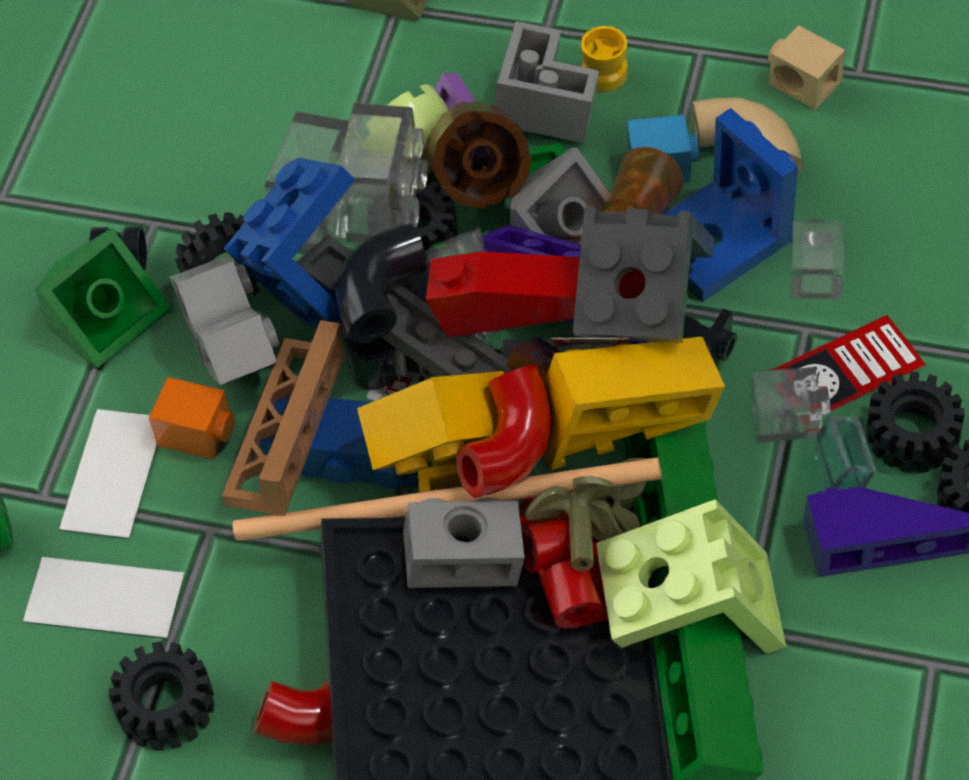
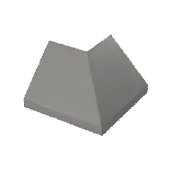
[510,147,624,245]

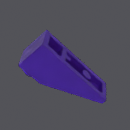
[804,487,969,577]

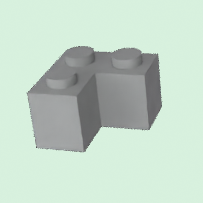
[495,21,599,143]
[169,256,280,385]

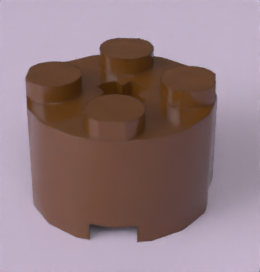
[427,101,531,209]

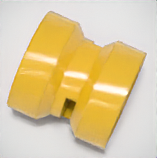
[581,26,628,92]

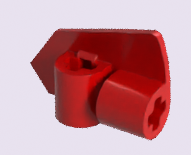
[519,498,609,628]

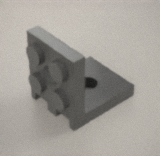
[573,207,714,343]

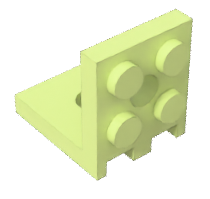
[596,499,786,654]

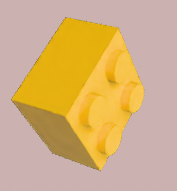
[357,371,504,476]

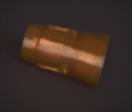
[601,147,684,214]

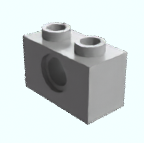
[403,498,524,588]

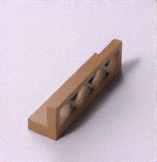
[222,320,345,516]

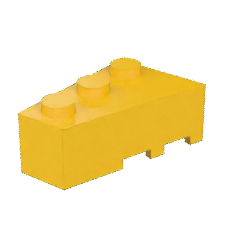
[544,337,725,471]

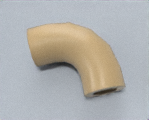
[692,98,803,176]

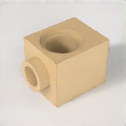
[768,25,845,110]

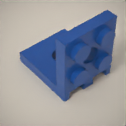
[663,108,798,302]
[223,157,356,339]

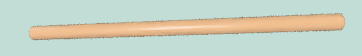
[233,457,662,541]

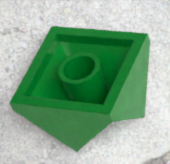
[35,229,171,368]

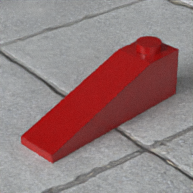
[426,251,646,338]

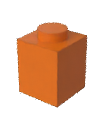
[149,377,235,460]

